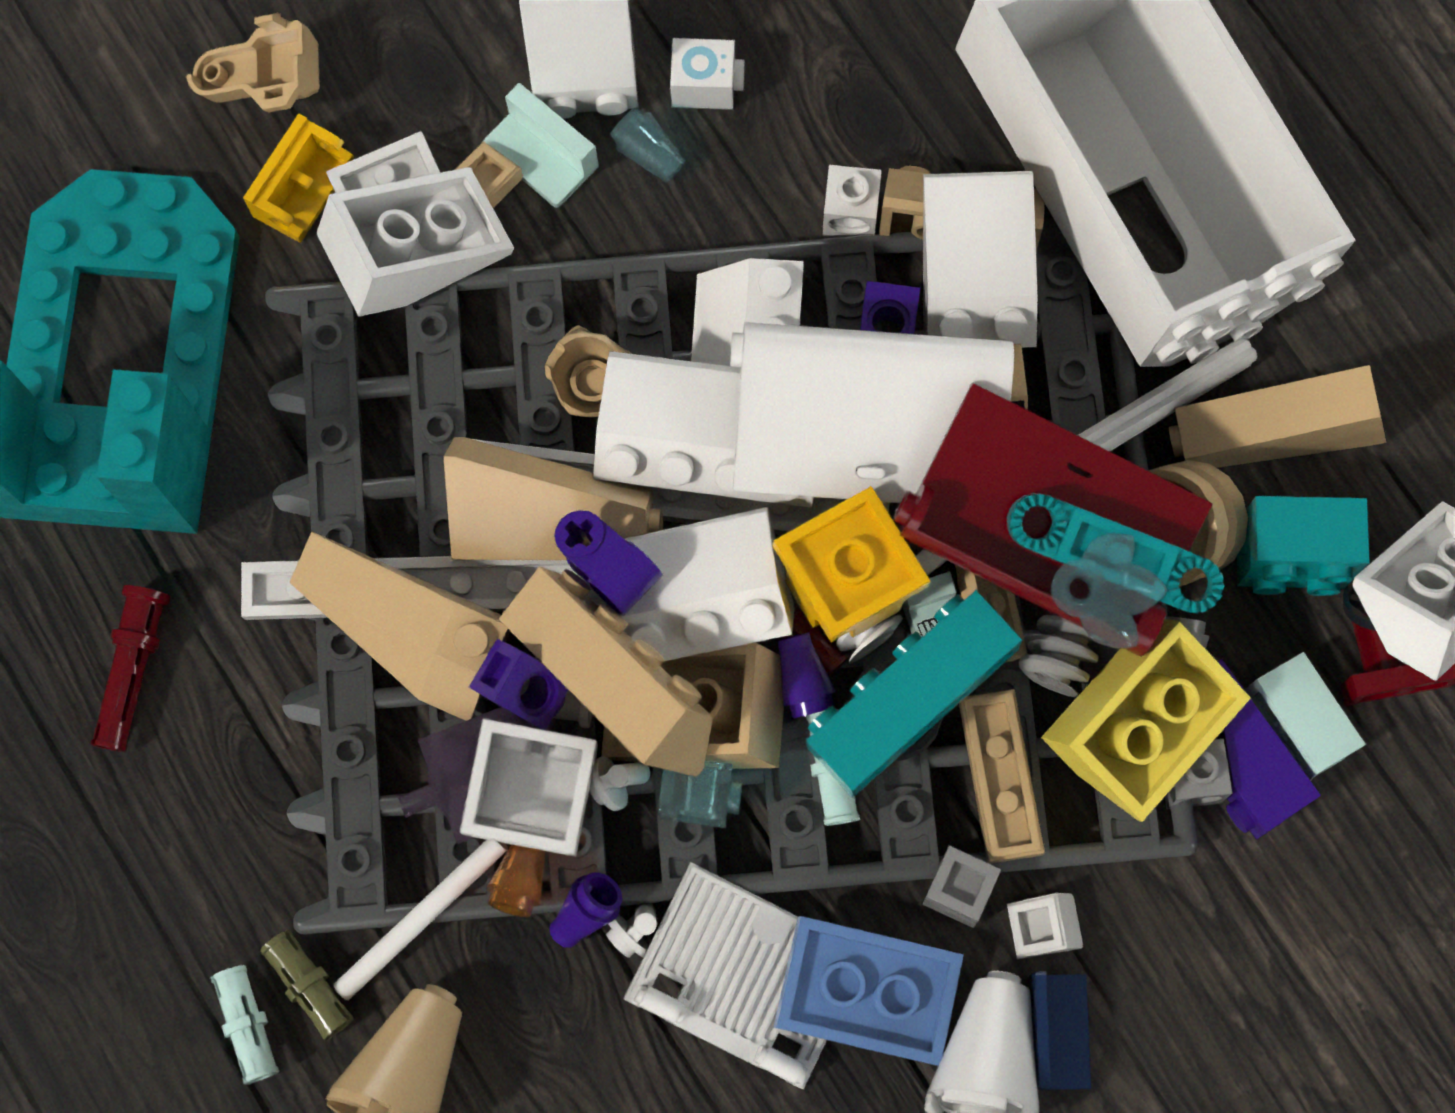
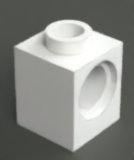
[822,165,881,238]

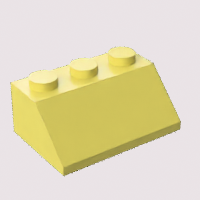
[1041,619,1251,822]

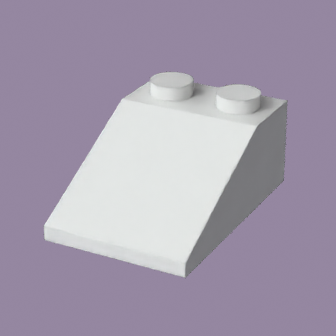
[316,167,514,317]
[923,171,1038,348]

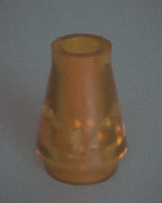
[486,844,545,918]

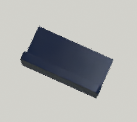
[1028,972,1091,1090]

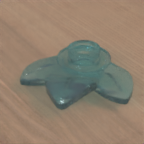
[1051,533,1167,649]

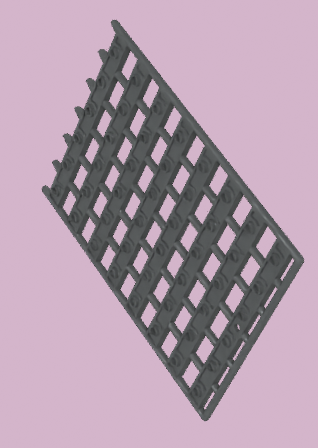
[265,219,1198,935]

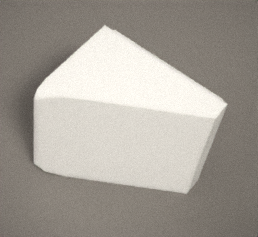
[1007,893,1083,959]

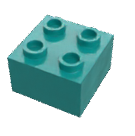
[1236,496,1369,596]

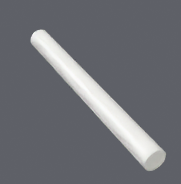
[334,840,508,1000]

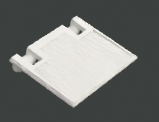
[624,862,827,1090]

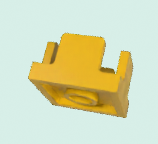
[773,486,931,642]

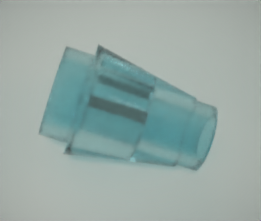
[609,107,686,183]

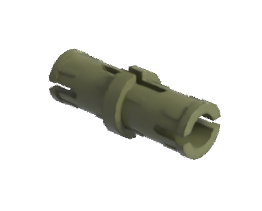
[260,929,354,1041]

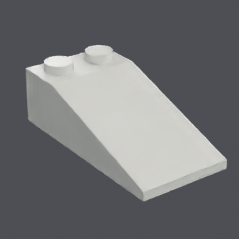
[519,0,638,119]

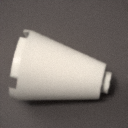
[925,971,1039,1113]

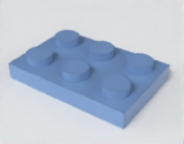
[773,916,964,1066]

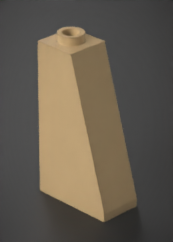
[1169,365,1386,468]
[443,437,663,560]

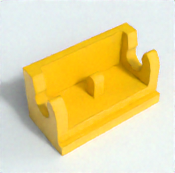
[243,113,354,243]

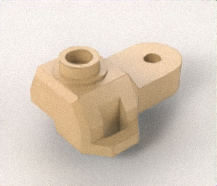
[187,12,319,113]

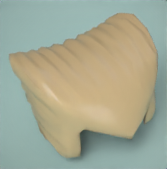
[545,325,632,417]

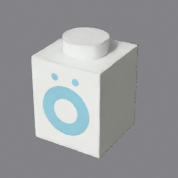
[670,38,745,109]

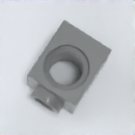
[1165,738,1232,809]
[922,846,1001,928]

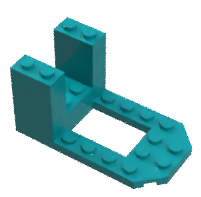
[0,169,240,534]

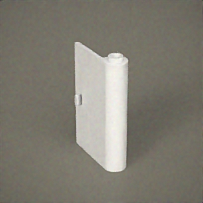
[730,322,1014,503]

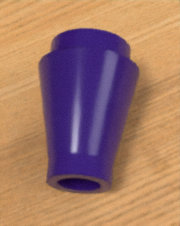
[777,632,837,718]
[549,872,622,948]

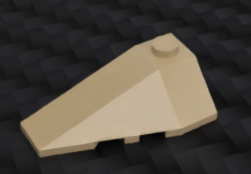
[289,532,510,722]

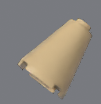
[326,984,462,1113]

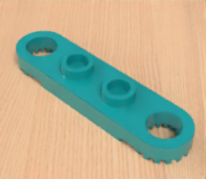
[1007,493,1224,613]

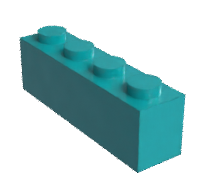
[806,590,1022,798]

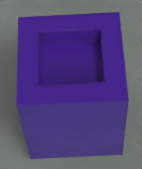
[860,281,920,334]
[469,639,569,730]

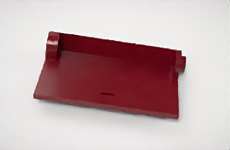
[893,383,1213,657]

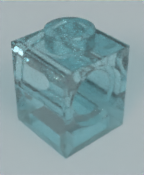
[658,761,742,828]

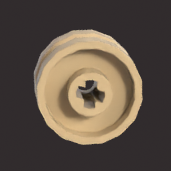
[1148,460,1248,586]

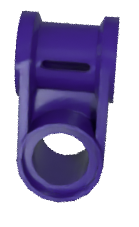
[554,510,663,616]

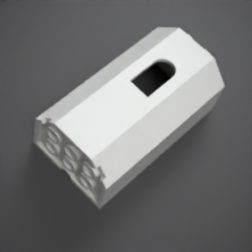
[955,0,1356,367]

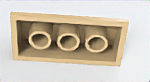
[499,566,713,777]

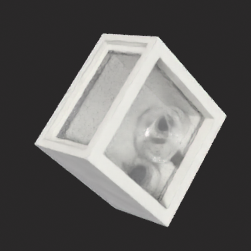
[460,719,598,856]

